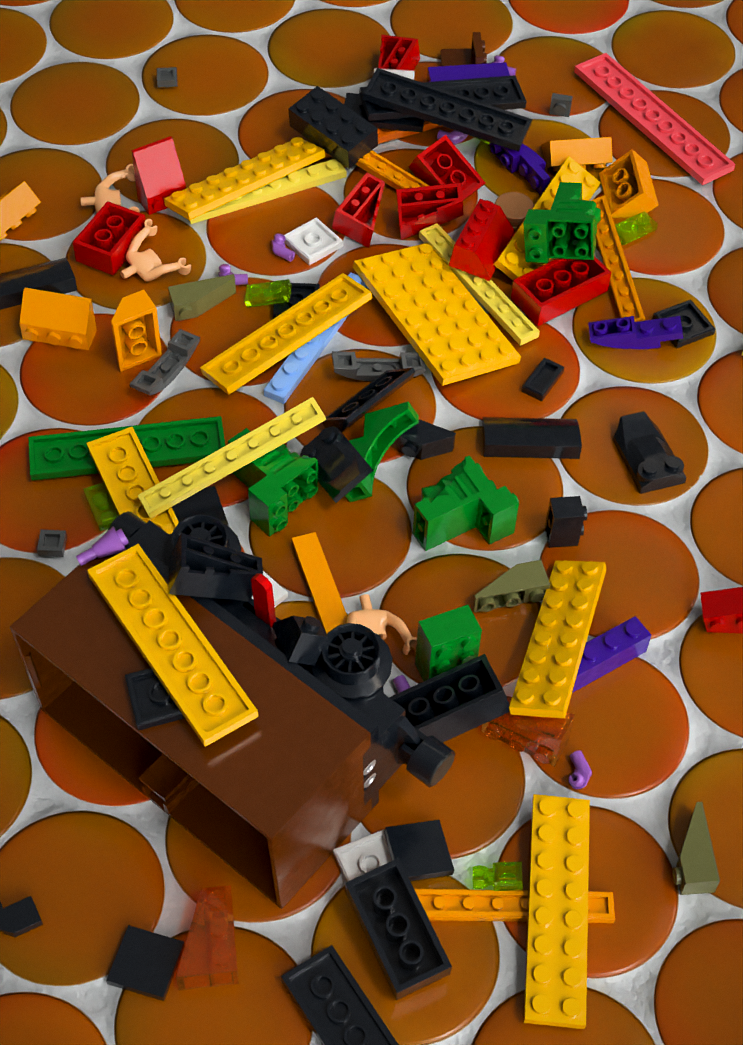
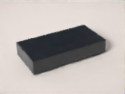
[522,358,564,401]

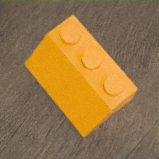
[541,137,613,171]
[599,149,658,218]
[0,181,41,241]
[19,288,97,350]
[111,290,162,372]

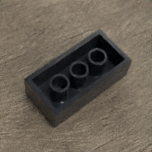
[288,86,378,169]
[389,654,510,743]
[345,858,452,1000]

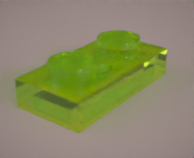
[615,211,658,245]
[244,279,292,308]
[83,482,119,531]

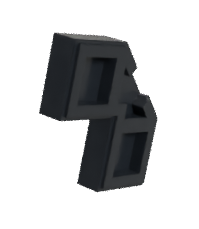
[0,896,43,937]

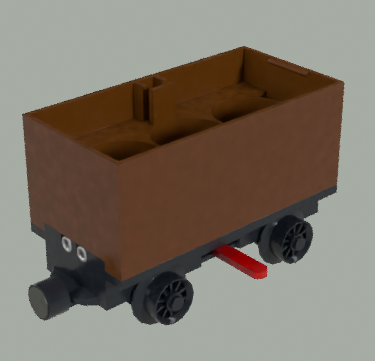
[10,511,455,909]

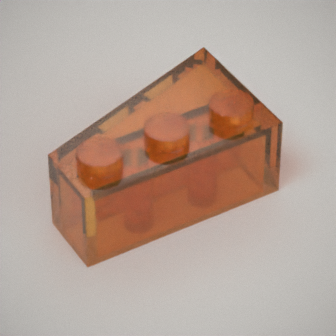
[481,696,575,767]

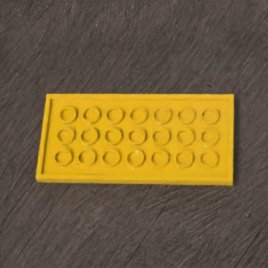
[353,243,521,386]

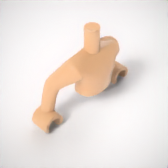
[81,164,140,213]
[120,219,191,281]
[346,594,417,655]

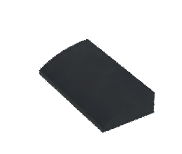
[0,258,77,310]
[322,368,415,432]
[482,417,582,459]

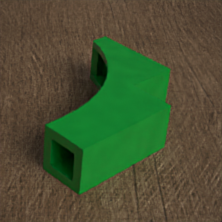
[345,401,419,502]

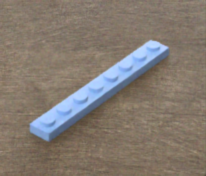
[263,272,368,404]

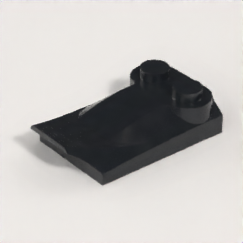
[613,411,687,494]
[300,426,373,503]

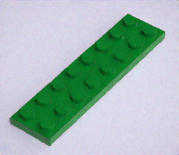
[28,416,225,481]

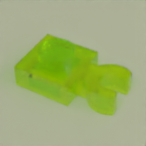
[473,862,523,891]

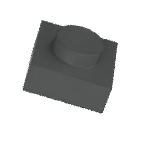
[157,67,178,88]
[549,93,573,117]
[37,530,67,557]

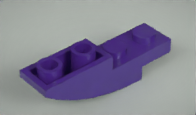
[489,142,550,195]
[588,316,683,349]

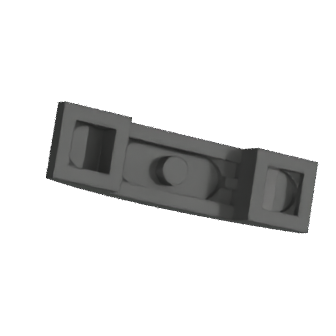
[130,329,200,395]
[332,351,426,381]

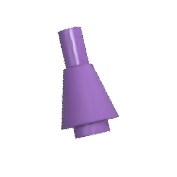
[76,526,129,566]

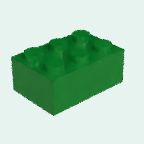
[415,605,482,681]

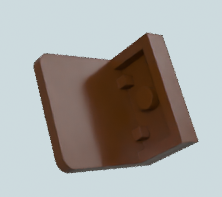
[440,32,487,66]

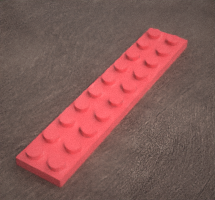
[574,53,735,185]

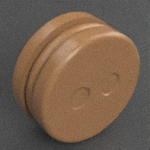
[495,192,534,231]

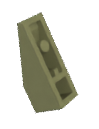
[168,274,236,321]
[672,802,720,895]

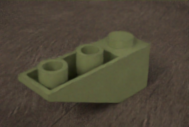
[473,560,550,612]

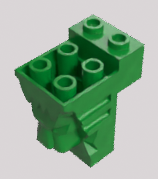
[523,182,601,263]
[228,428,318,537]
[412,455,519,551]

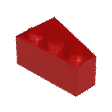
[378,35,420,70]
[332,173,385,248]
[396,183,464,240]
[700,587,743,634]

